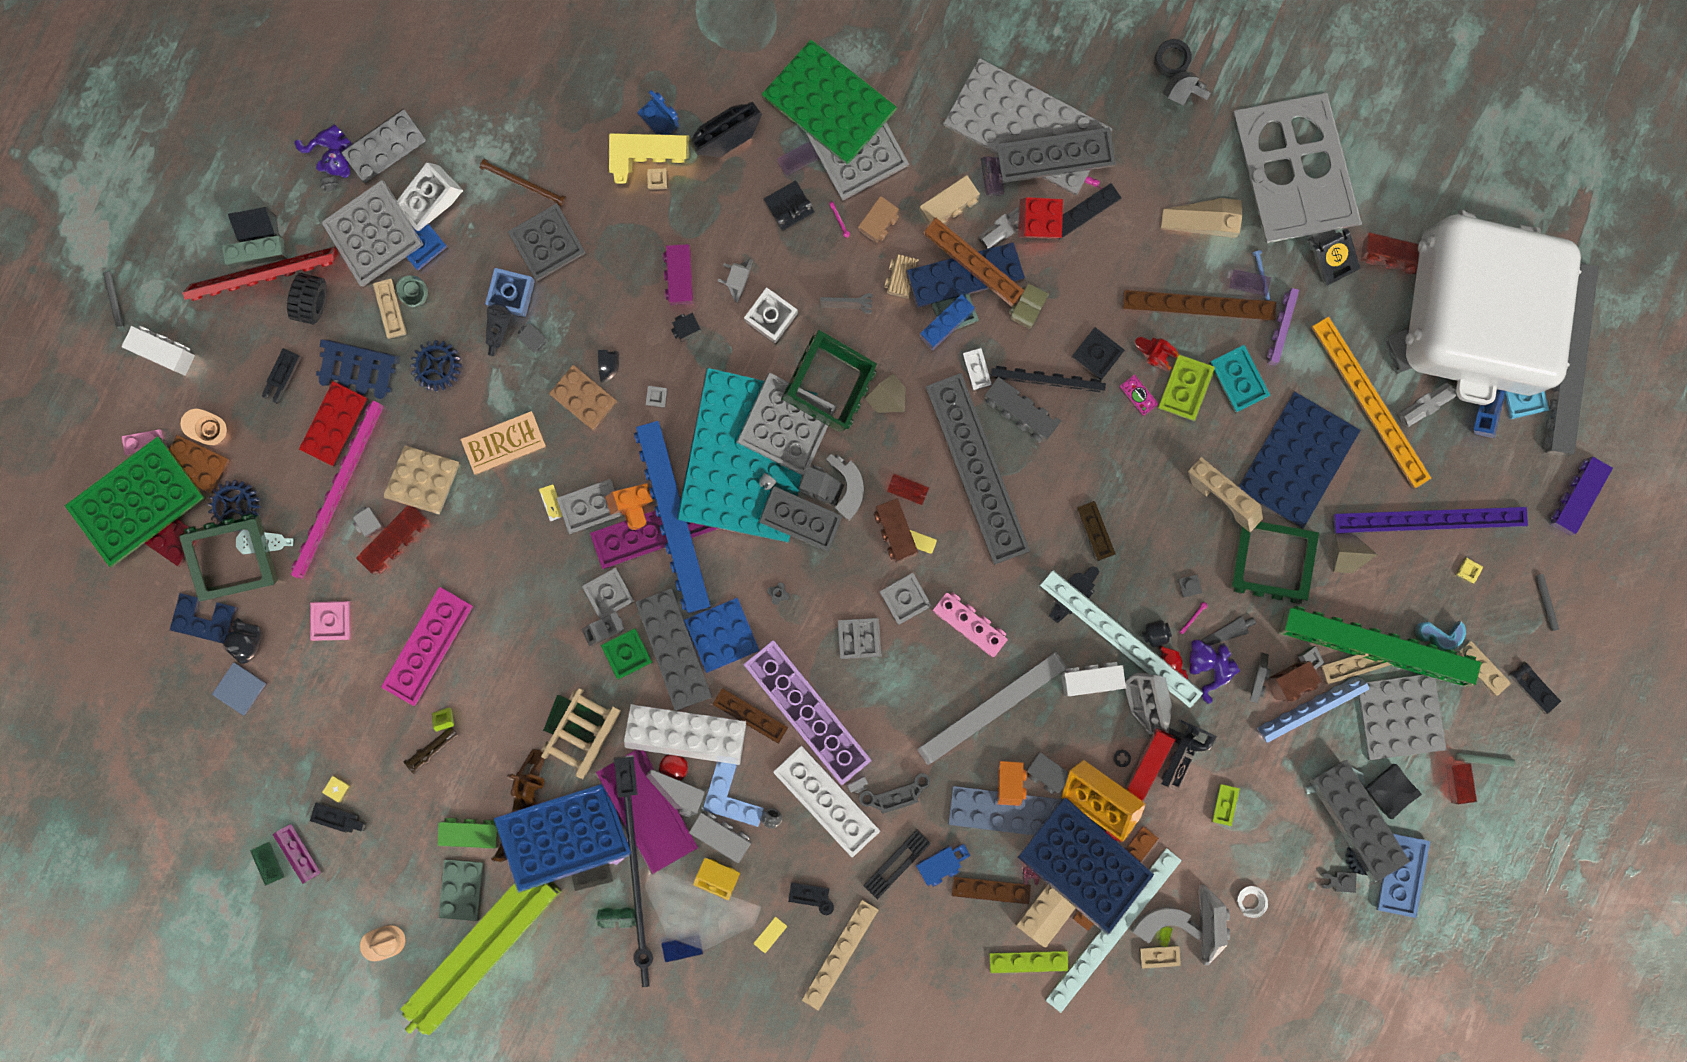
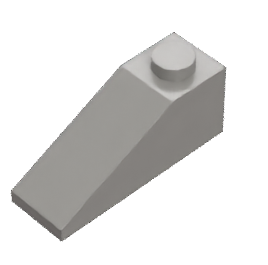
[646,770,705,817]

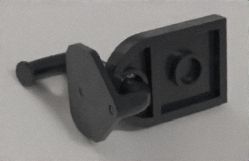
[1161,719,1217,791]

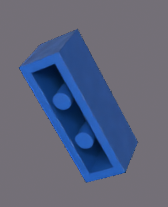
[920,294,975,351]

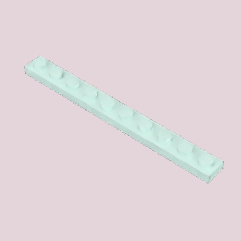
[1040,570,1203,708]
[1045,848,1182,1013]

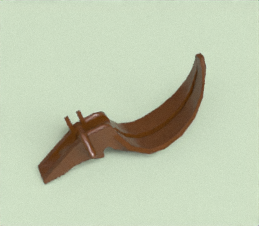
[491,749,545,862]

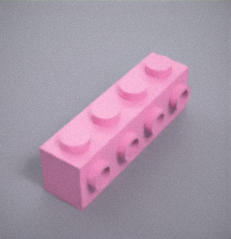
[932,592,1008,658]

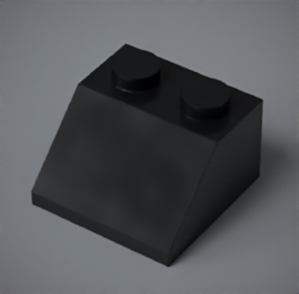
[228,207,279,242]

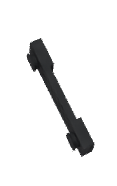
[863,830,931,900]

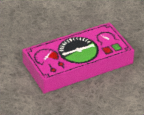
[1119,374,1158,416]

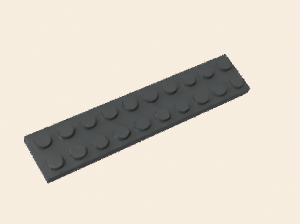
[925,373,1030,565]

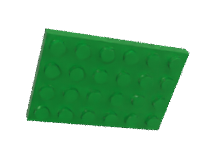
[761,39,897,165]
[65,436,205,567]

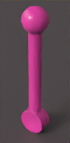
[829,201,850,238]
[1179,602,1208,634]

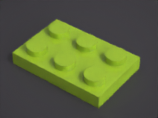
[1158,355,1215,421]

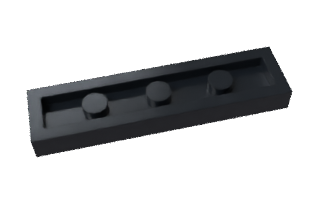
[1057,183,1122,241]

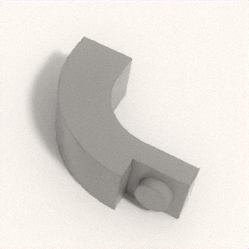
[826,454,864,521]
[1131,907,1203,943]

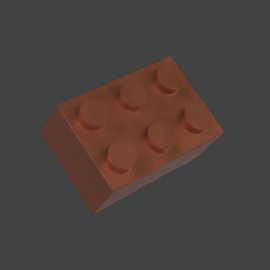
[873,498,918,563]
[1265,661,1322,702]

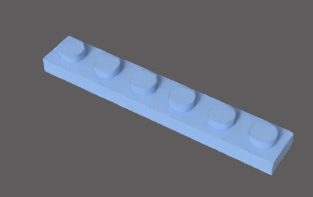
[1257,675,1369,743]

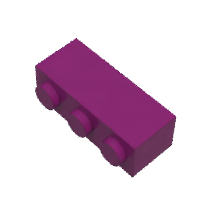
[663,244,693,305]

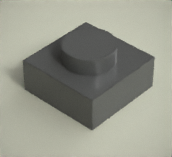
[1178,574,1202,598]

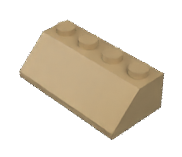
[1015,883,1076,948]

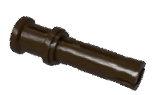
[403,727,458,774]

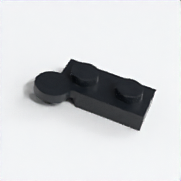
[788,882,834,915]

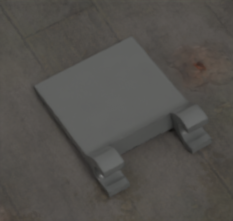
[820,293,873,314]

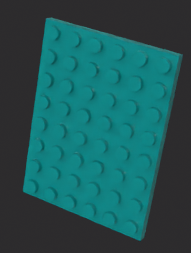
[677,368,817,543]

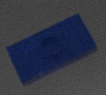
[661,934,704,963]

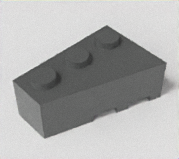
[800,465,844,506]

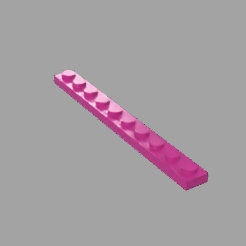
[291,401,384,579]

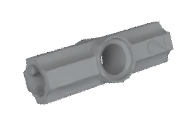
[978,206,1019,249]
[1398,382,1457,428]

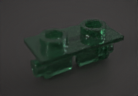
[596,907,636,929]

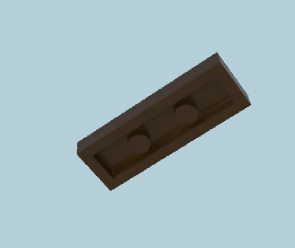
[1076,501,1116,561]

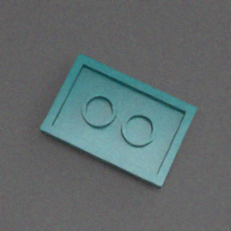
[1209,345,1271,413]

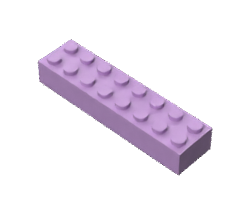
[743,640,872,785]

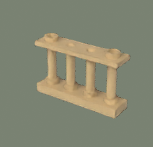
[541,688,621,779]

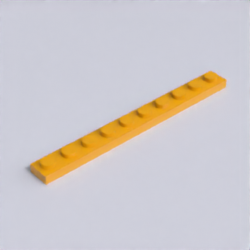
[1311,316,1431,489]

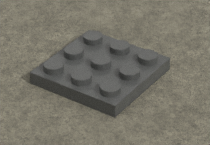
[507,203,586,281]

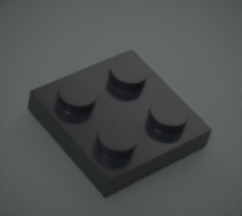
[1071,327,1125,380]

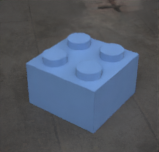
[485,268,535,318]

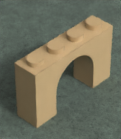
[1188,457,1263,532]

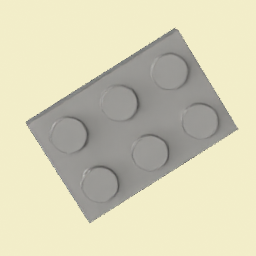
[557,479,623,534]

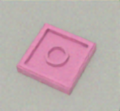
[310,601,350,641]

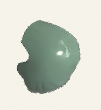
[396,275,428,307]

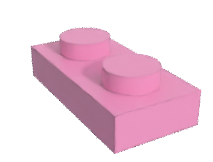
[122,429,164,456]

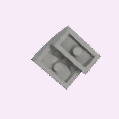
[838,618,881,659]

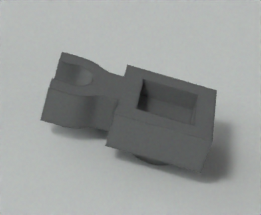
[1321,871,1357,893]

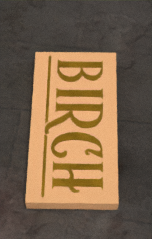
[461,411,546,475]

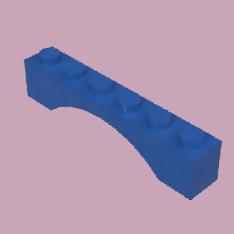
[1474,389,1506,438]

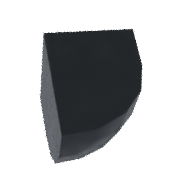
[598,350,619,383]

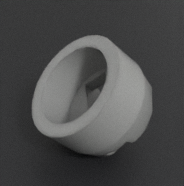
[759,473,776,490]

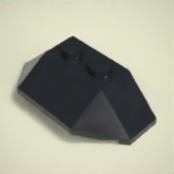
[689,102,762,157]

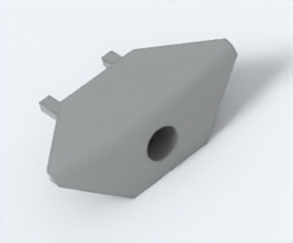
[718,259,753,303]

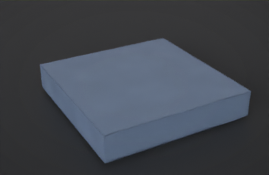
[212,662,267,716]

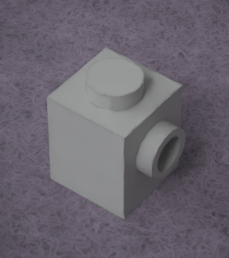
[353,507,385,538]

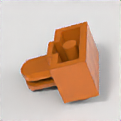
[605,483,653,530]

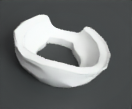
[1237,886,1268,918]

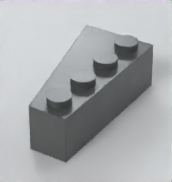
[984,377,1061,443]

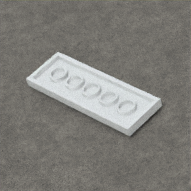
[773,746,880,858]

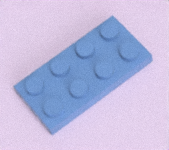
[1376,834,1430,918]

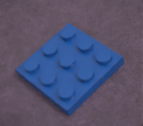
[684,598,760,673]

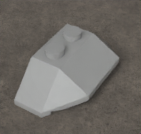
[1125,673,1172,735]
[1199,885,1230,965]

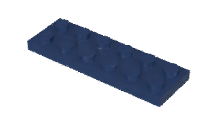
[906,242,1025,308]

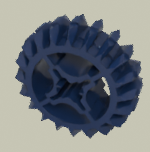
[410,340,462,392]
[207,480,261,532]

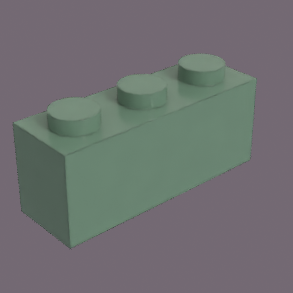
[222,236,287,269]

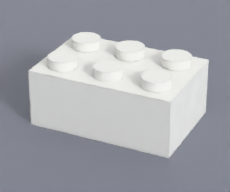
[122,326,195,376]
[1061,662,1126,696]

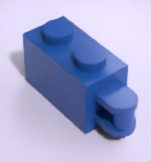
[916,843,971,887]

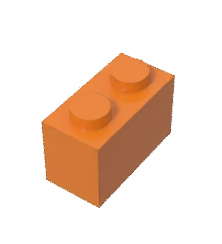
[997,761,1027,806]

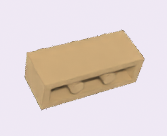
[919,175,980,225]

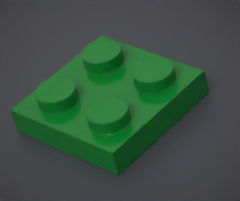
[601,628,653,680]

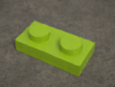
[1211,784,1240,827]

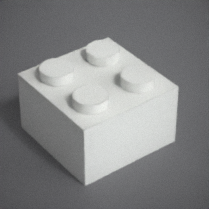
[744,287,798,344]

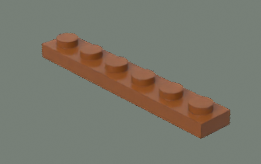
[923,218,1025,307]
[1072,826,1159,931]

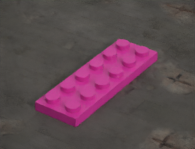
[381,587,473,706]

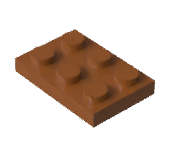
[169,435,230,494]

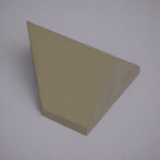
[865,374,906,413]
[1333,534,1378,574]

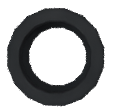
[1154,39,1192,77]

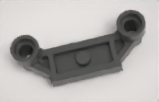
[859,773,930,814]

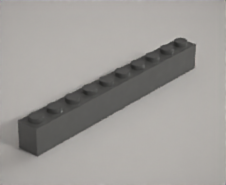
[1544,263,1599,456]

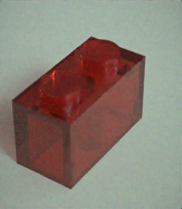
[1446,762,1477,805]

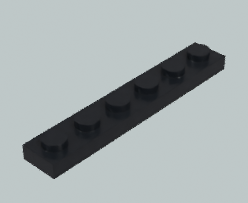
[990,366,1106,393]

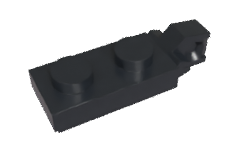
[310,802,366,833]

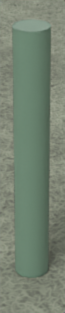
[1455,753,1515,767]

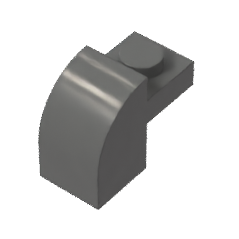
[1163,71,1211,106]
[582,612,624,646]

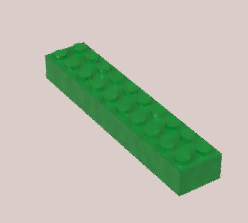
[1278,606,1482,687]

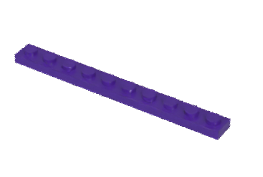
[1333,507,1528,533]

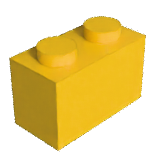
[693,858,740,901]

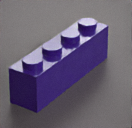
[1550,457,1613,536]

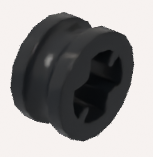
[1114,749,1131,767]

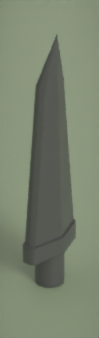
[1201,616,1256,645]

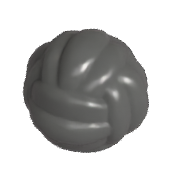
[761,808,782,829]

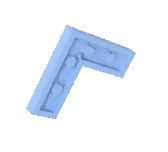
[703,762,764,827]

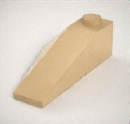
[1161,198,1242,238]

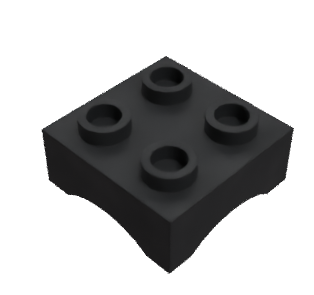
[1365,764,1422,819]

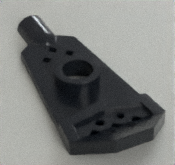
[486,303,512,356]

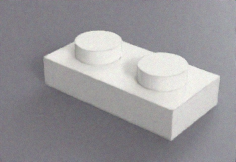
[963,348,992,391]

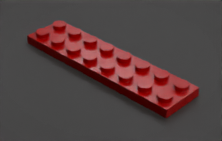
[182,246,338,301]

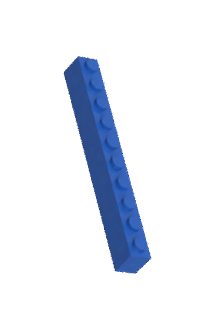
[634,421,711,613]

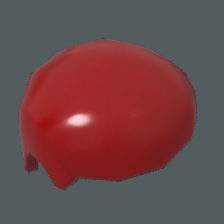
[658,754,688,782]

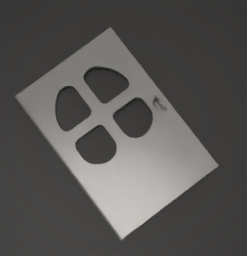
[1233,93,1362,243]

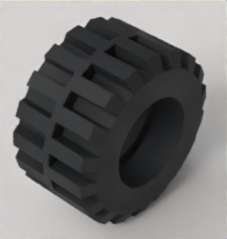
[287,273,327,325]

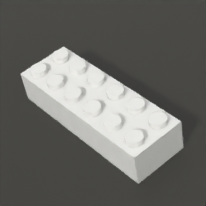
[624,705,746,765]

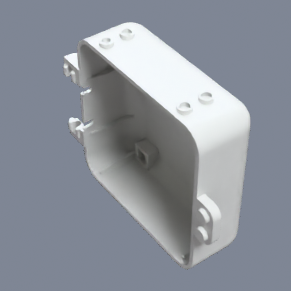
[1405,210,1581,405]

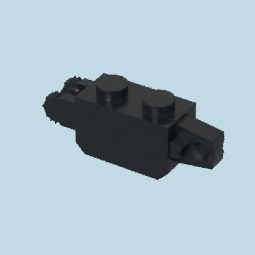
[1049,566,1099,623]

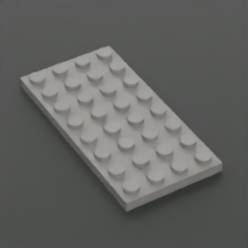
[944,58,1113,196]

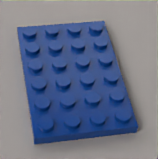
[494,784,631,892]

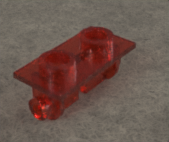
[887,474,929,505]

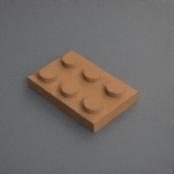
[549,365,618,431]

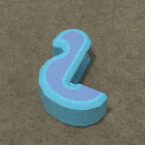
[1415,621,1466,651]

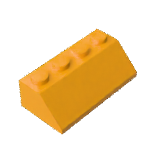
[1061,760,1146,842]

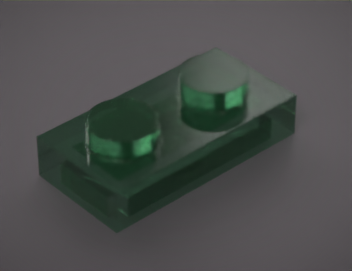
[250,842,285,886]

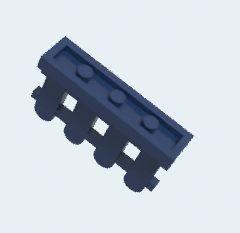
[316,339,400,399]

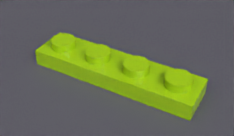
[989,950,1068,973]

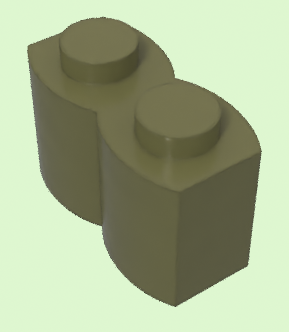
[1009,283,1049,329]

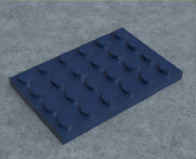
[1238,391,1361,529]
[1018,798,1154,935]

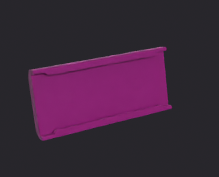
[595,750,698,874]

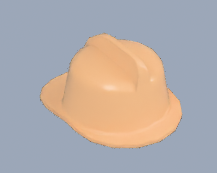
[180,409,227,445]
[360,925,406,962]

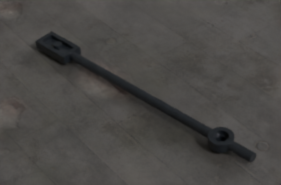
[614,755,653,987]

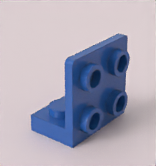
[637,90,679,135]

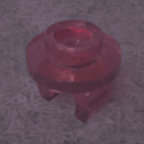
[1022,866,1040,885]

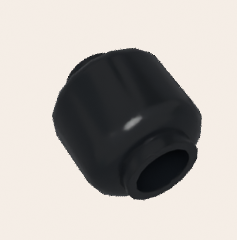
[1142,620,1172,647]

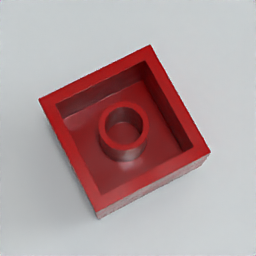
[1018,197,1063,239]

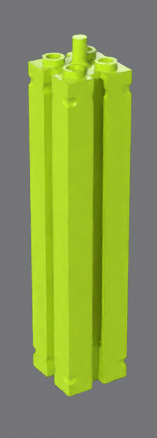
[400,881,562,1036]

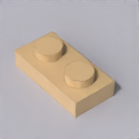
[1139,945,1181,969]

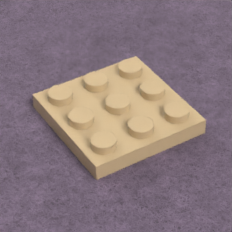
[384,446,460,515]

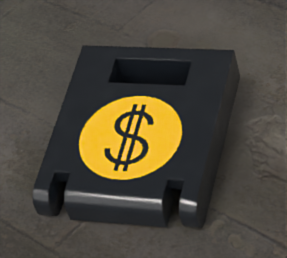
[1312,229,1361,286]

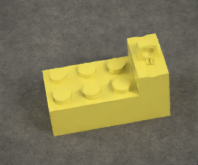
[609,133,689,183]

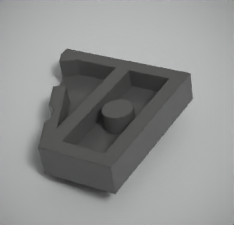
[1250,652,1271,703]

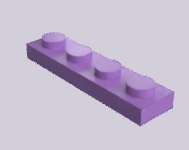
[1267,288,1299,366]

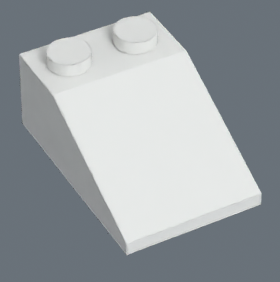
[397,162,463,231]

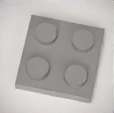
[582,568,635,620]
[880,573,932,625]

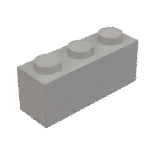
[689,811,751,863]

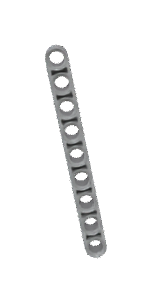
[917,651,1068,765]

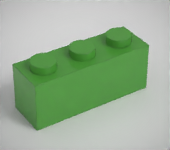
[437,818,499,849]

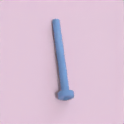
[1252,250,1270,301]

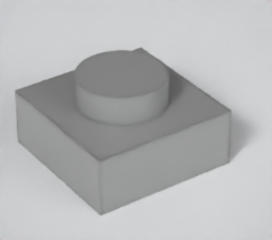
[645,386,668,408]
[1298,646,1324,670]
[847,776,868,794]

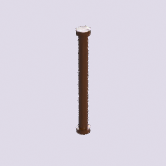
[480,159,566,207]

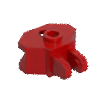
[1135,337,1179,371]

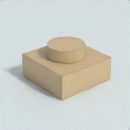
[647,168,667,190]

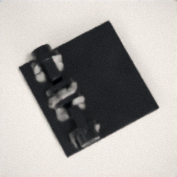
[763,180,815,231]

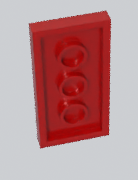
[299,381,368,467]

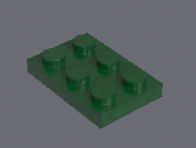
[543,695,605,744]

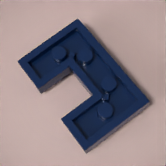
[170,593,237,644]

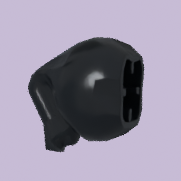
[223,618,261,664]

